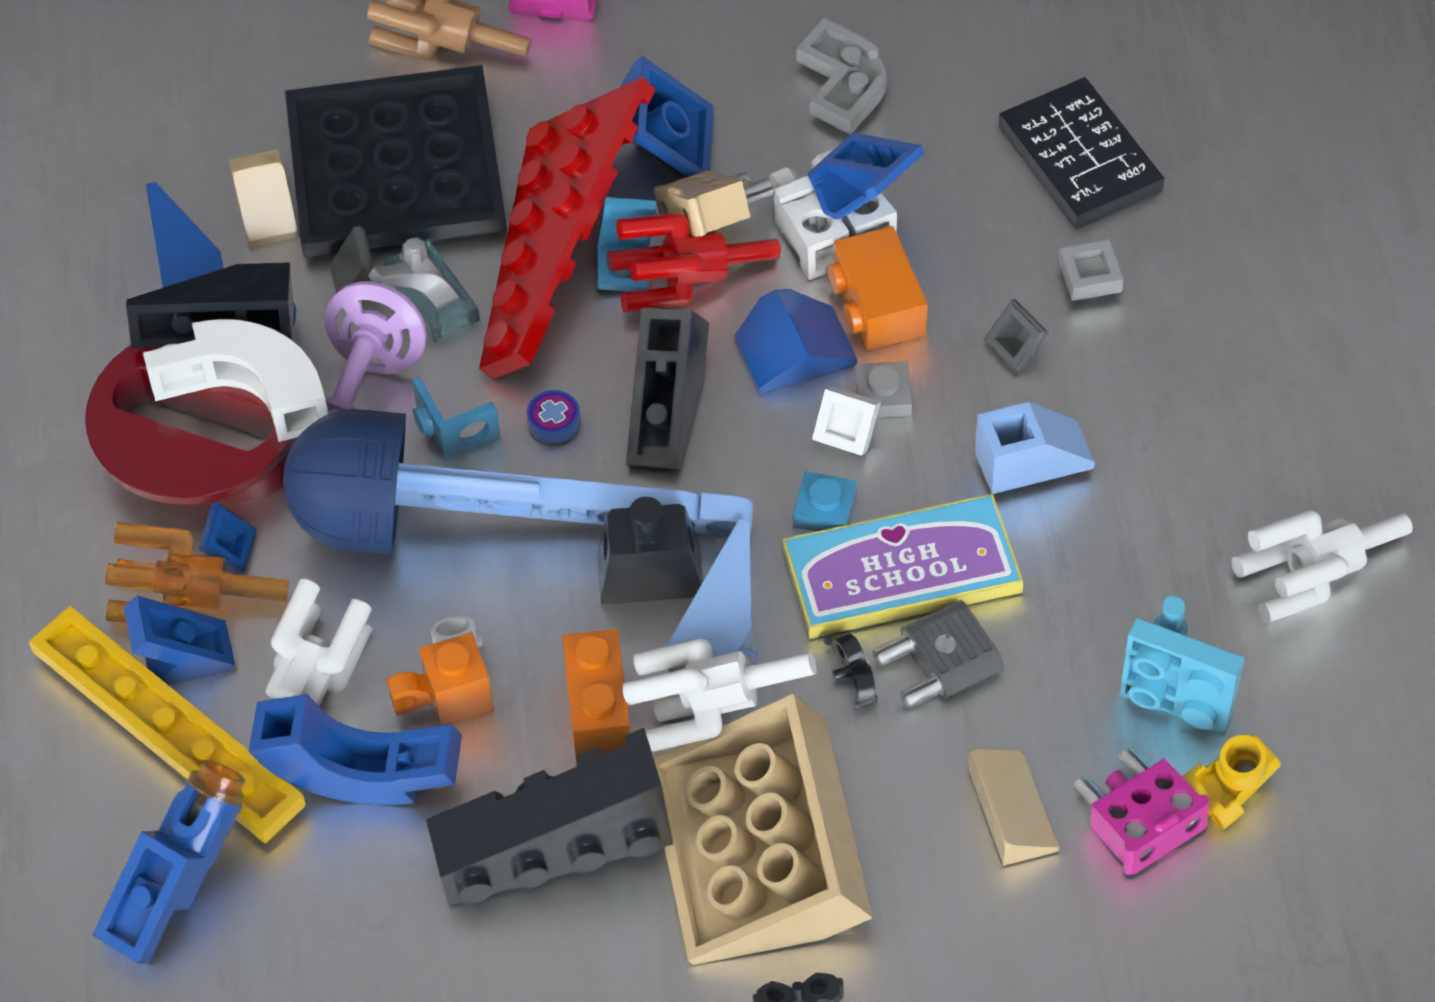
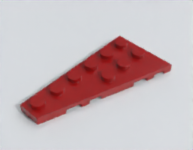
[479,77,656,380]

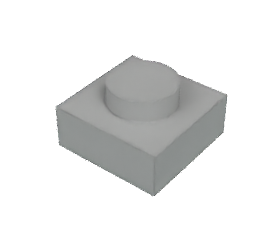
[1059,239,1124,301]
[855,361,912,418]

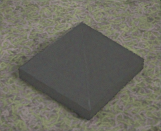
[984,299,1049,373]

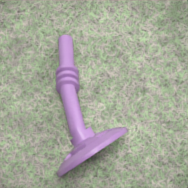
[325,281,427,414]

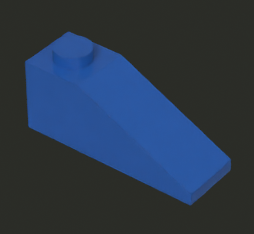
[146,182,224,287]

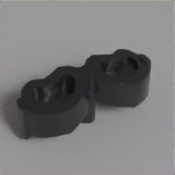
[823,631,878,710]
[753,972,844,1002]

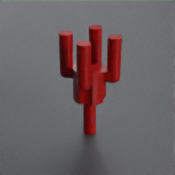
[607,213,781,313]

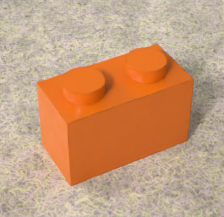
[827,226,928,352]
[562,629,630,766]

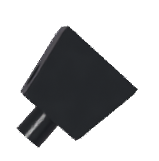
[597,497,703,605]

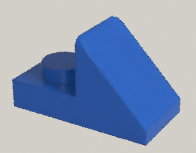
[124,595,235,685]

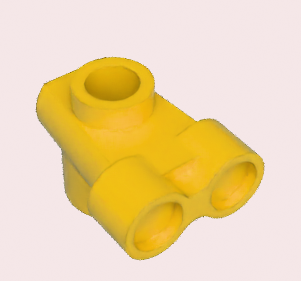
[1182,734,1281,830]

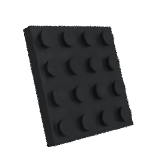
[285,65,507,257]

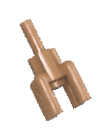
[367,0,532,60]

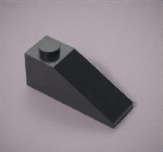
[126,262,294,348]
[626,308,709,470]

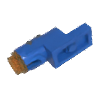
[93,760,245,964]

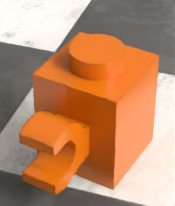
[386,632,494,726]

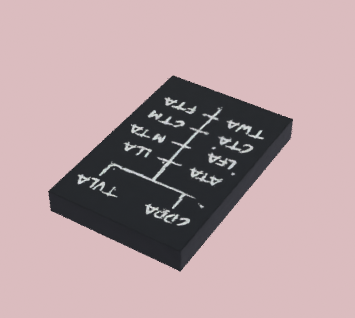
[998,77,1165,227]

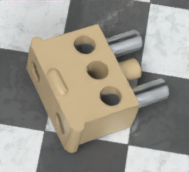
[654,170,774,236]

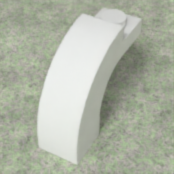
[143,319,328,442]

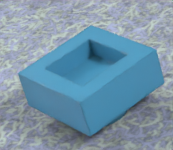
[793,471,858,531]

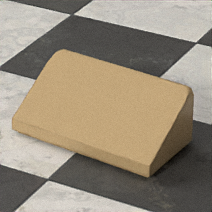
[968,748,1059,866]

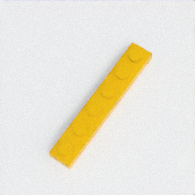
[29,606,306,844]

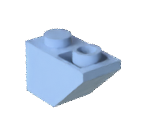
[975,402,1095,494]

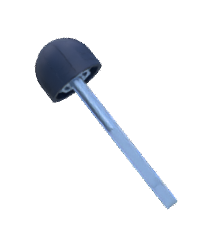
[283,409,754,555]

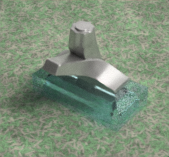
[369,237,480,342]

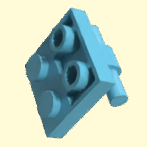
[1120,596,1245,734]

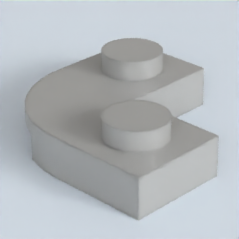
[796,18,887,135]

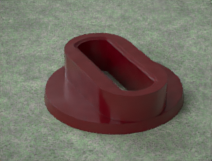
[85,345,297,505]

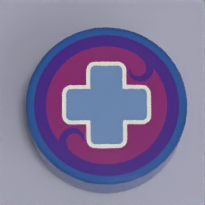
[527,390,581,444]

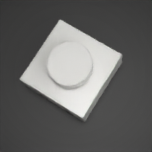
[812,386,881,456]

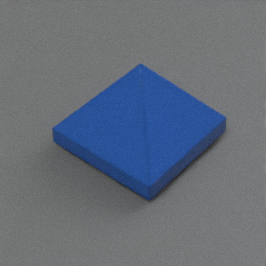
[198,502,256,576]

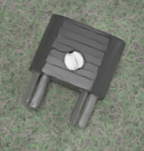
[872,600,1004,708]

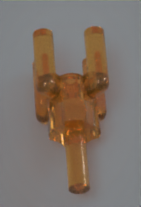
[105,522,289,623]

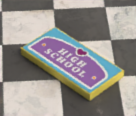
[782,494,1023,639]

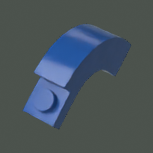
[248,694,462,805]

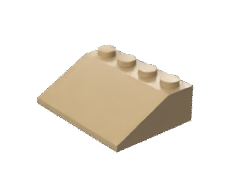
[654,693,873,965]

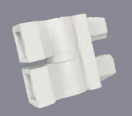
[769,149,897,281]

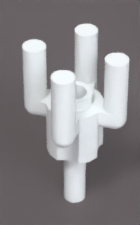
[1231,510,1413,624]
[265,579,373,706]
[623,638,817,752]

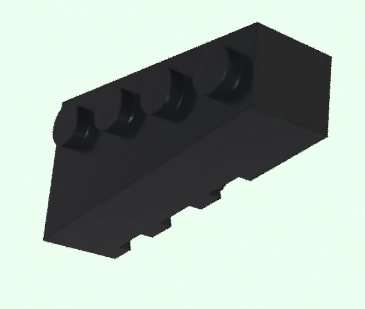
[426,728,673,906]

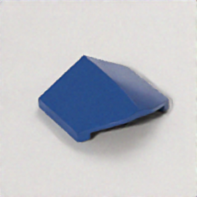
[807,132,925,220]
[735,289,857,395]

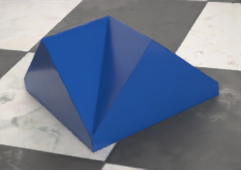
[620,56,714,177]

